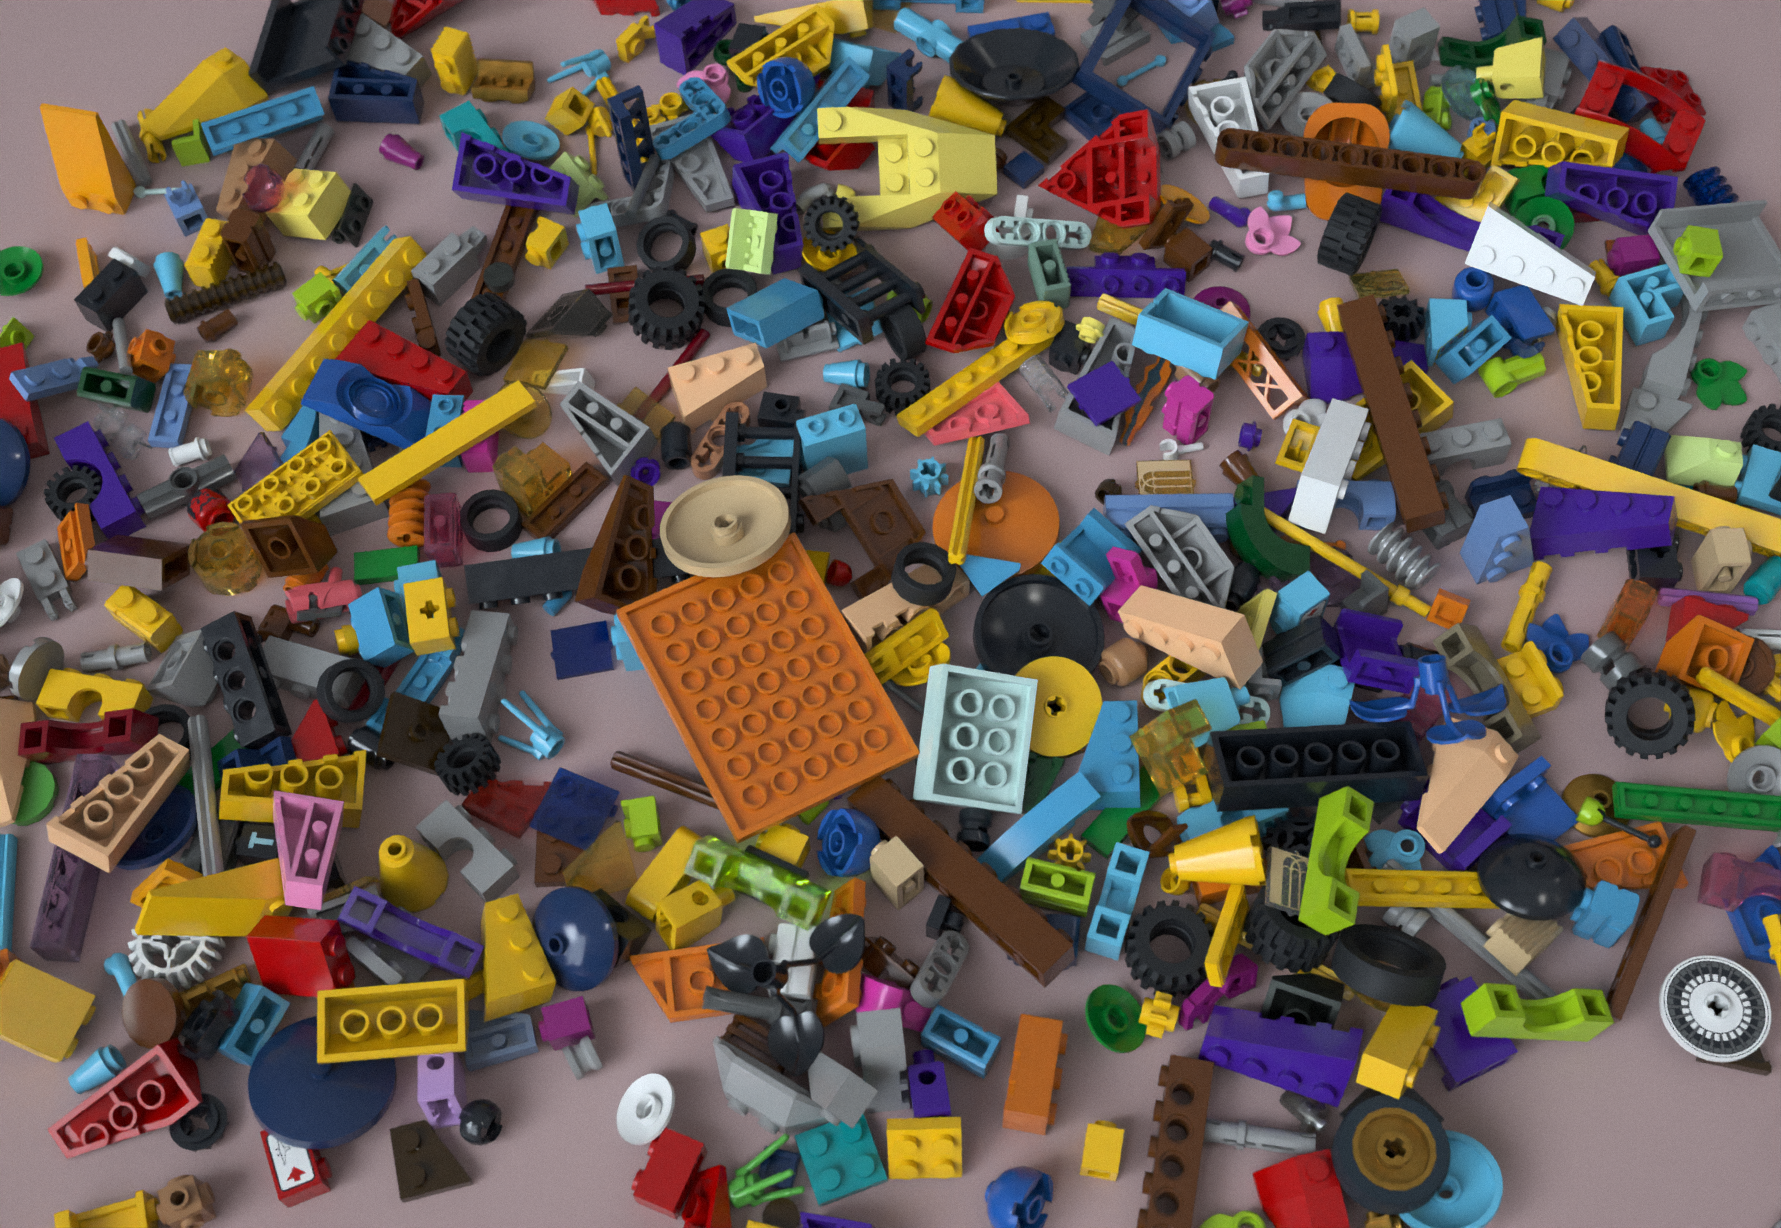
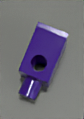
[907,1049,951,1118]

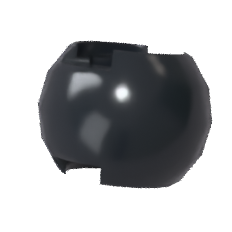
[459,1099,503,1146]

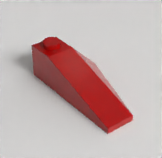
[0,342,50,459]

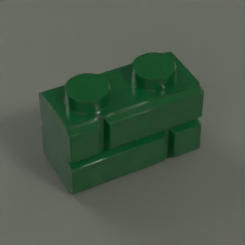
[76,366,156,413]

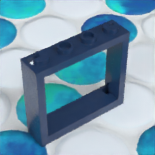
[1072,0,1217,135]

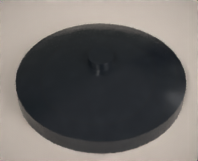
[973,574,1105,676]

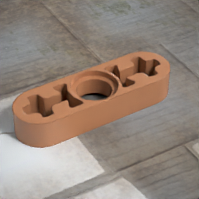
[690,401,751,480]

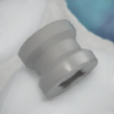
[562,1035,603,1081]

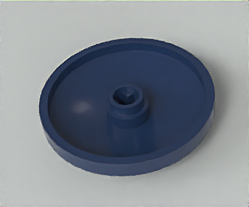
[248,1016,397,1149]

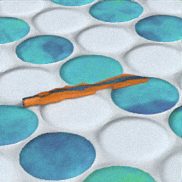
[1119,356,1172,446]

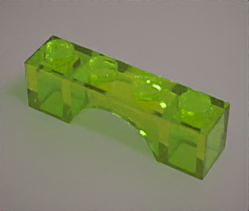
[683,835,832,931]

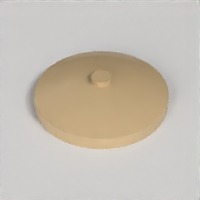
[660,475,791,577]

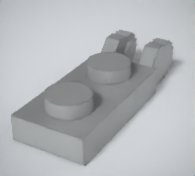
[16,539,78,621]

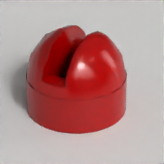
[826,559,852,587]

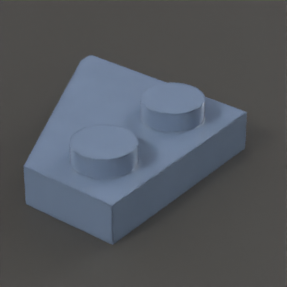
[464,1009,539,1072]

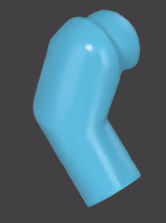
[1267,190,1306,211]
[104,953,137,996]

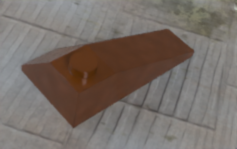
[574,475,657,615]

